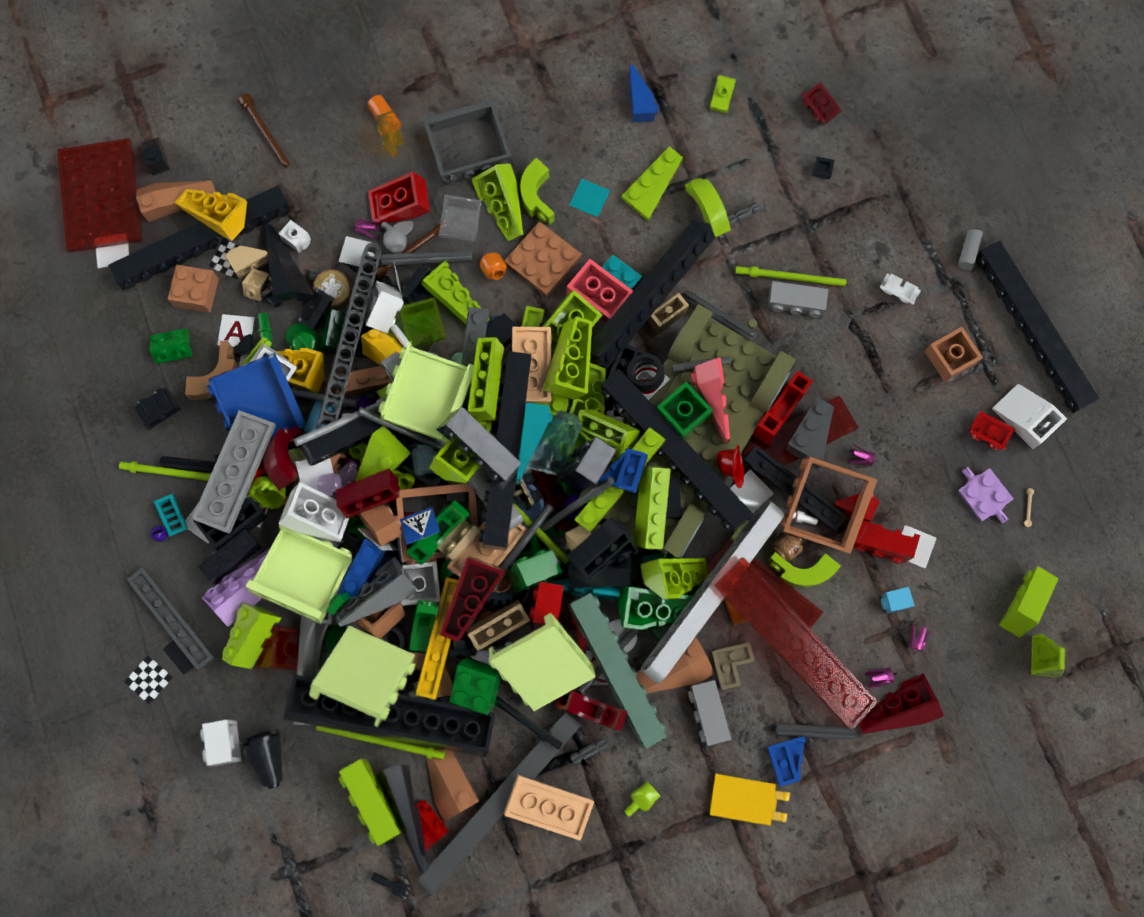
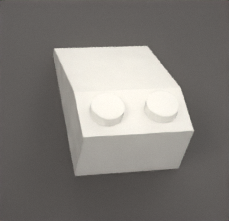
[278,482,349,542]

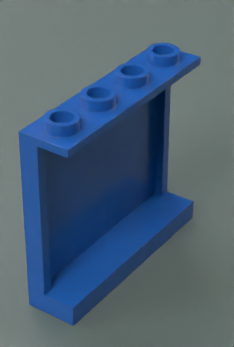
[207,353,306,434]

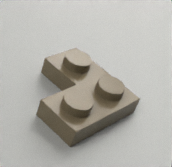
[711,642,755,691]

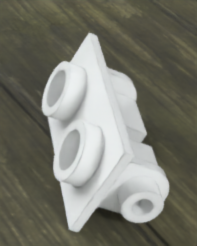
[880,273,921,304]

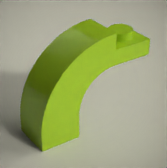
[520,158,555,225]
[685,178,731,237]
[768,552,841,588]

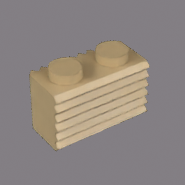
[647,293,689,334]

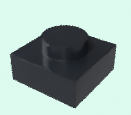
[812,156,835,180]

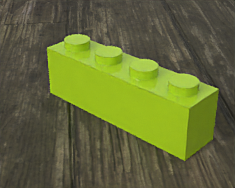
[468,337,504,421]
[634,466,670,549]

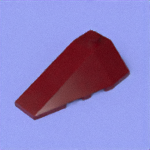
[856,673,944,734]

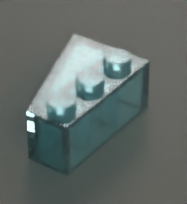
[527,410,583,477]

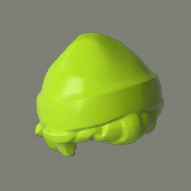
[248,475,286,510]

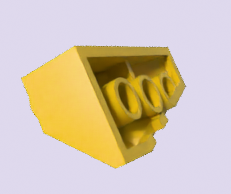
[174,189,247,241]
[361,328,403,366]
[276,348,325,393]

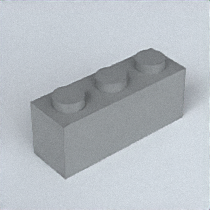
[767,281,828,317]
[688,680,732,746]

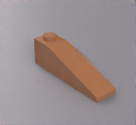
[136,180,216,222]
[636,638,714,694]
[425,746,480,822]

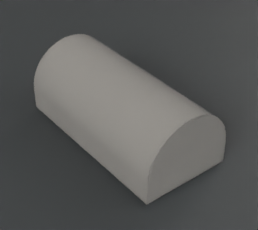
[958,229,983,271]

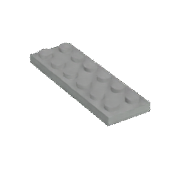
[192,410,276,534]

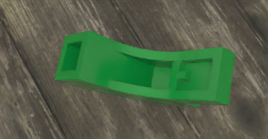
[406,500,470,565]
[408,599,438,654]

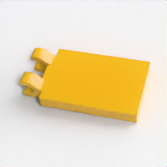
[709,774,790,826]

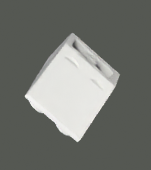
[992,384,1067,449]

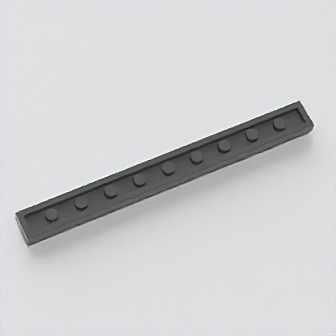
[445,307,489,502]

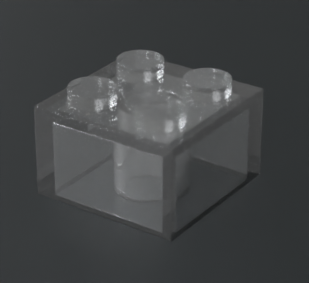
[438,194,481,243]

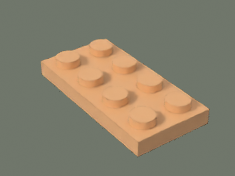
[512,327,551,403]
[447,522,528,578]
[504,775,594,841]

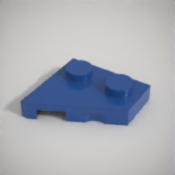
[598,449,648,493]
[767,736,806,787]

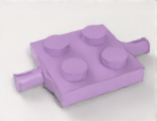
[957,467,1013,524]

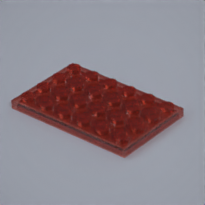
[57,138,142,253]

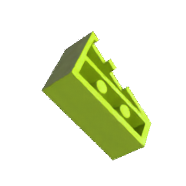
[574,409,640,464]
[355,426,411,482]

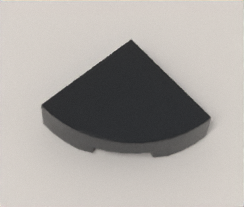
[233,334,254,357]

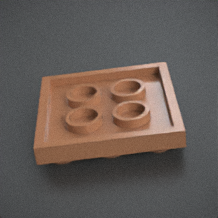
[504,221,582,297]

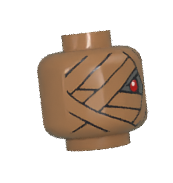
[773,532,803,561]

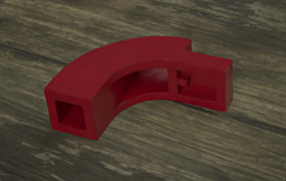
[263,425,301,491]
[554,691,627,731]

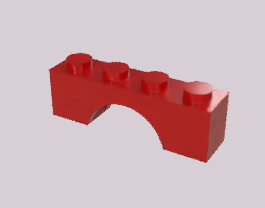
[752,371,813,445]

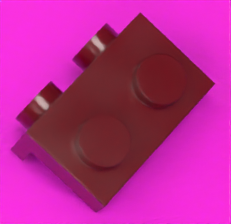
[801,82,842,125]

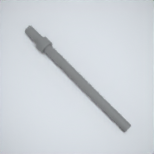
[294,398,387,446]

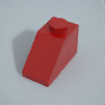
[833,493,880,522]

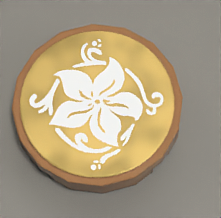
[313,269,351,307]

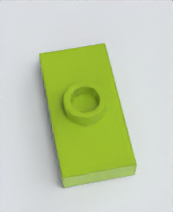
[710,75,736,114]

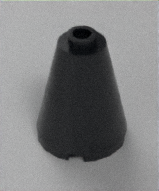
[239,729,283,789]

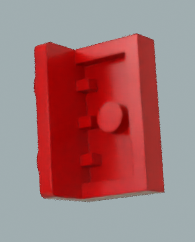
[968,411,1015,451]
[415,800,449,852]

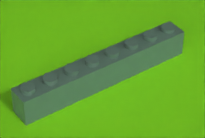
[567,593,667,749]

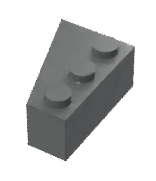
[784,397,834,470]

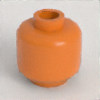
[479,252,507,280]

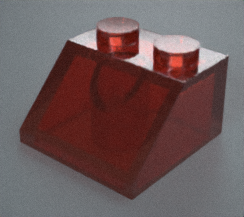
[258,627,300,670]

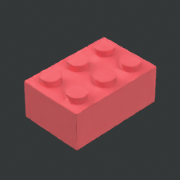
[567,259,633,323]

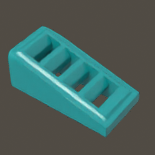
[153,493,188,537]

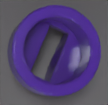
[151,526,168,542]

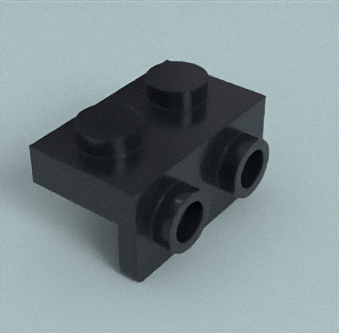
[401,264,431,310]

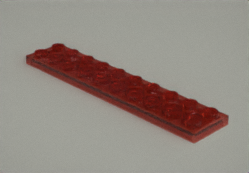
[714,557,878,730]

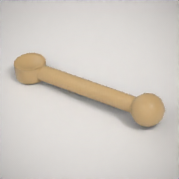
[1023,488,1034,528]

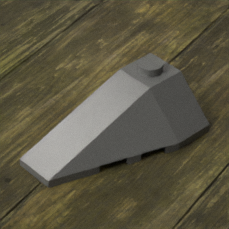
[335,556,417,627]

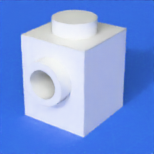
[279,220,311,253]

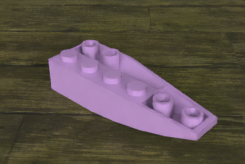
[202,547,271,627]

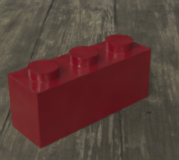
[336,468,400,519]

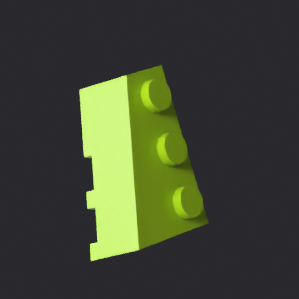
[999,566,1059,638]
[222,602,281,669]

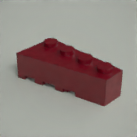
[439,556,506,642]

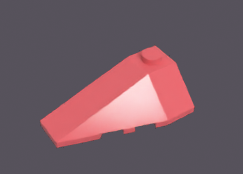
[691,358,730,444]

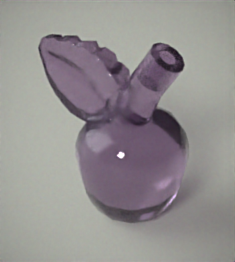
[317,462,357,498]

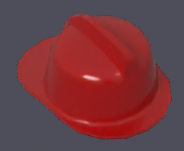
[717,445,744,489]

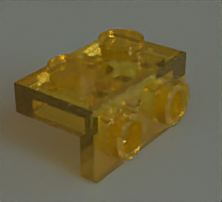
[377,111,404,157]

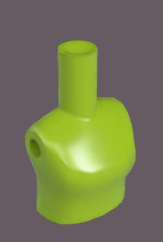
[624,781,661,817]

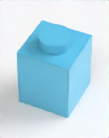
[881,587,915,614]

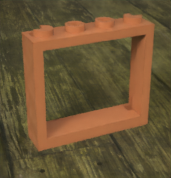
[780,455,877,554]
[395,483,478,565]

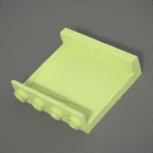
[378,342,474,443]
[246,525,354,624]
[488,613,596,711]
[309,626,416,727]

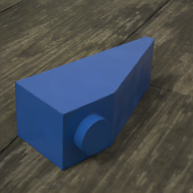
[629,65,658,122]

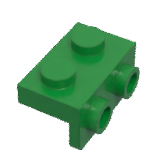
[150,328,193,364]

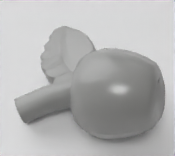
[381,221,413,254]

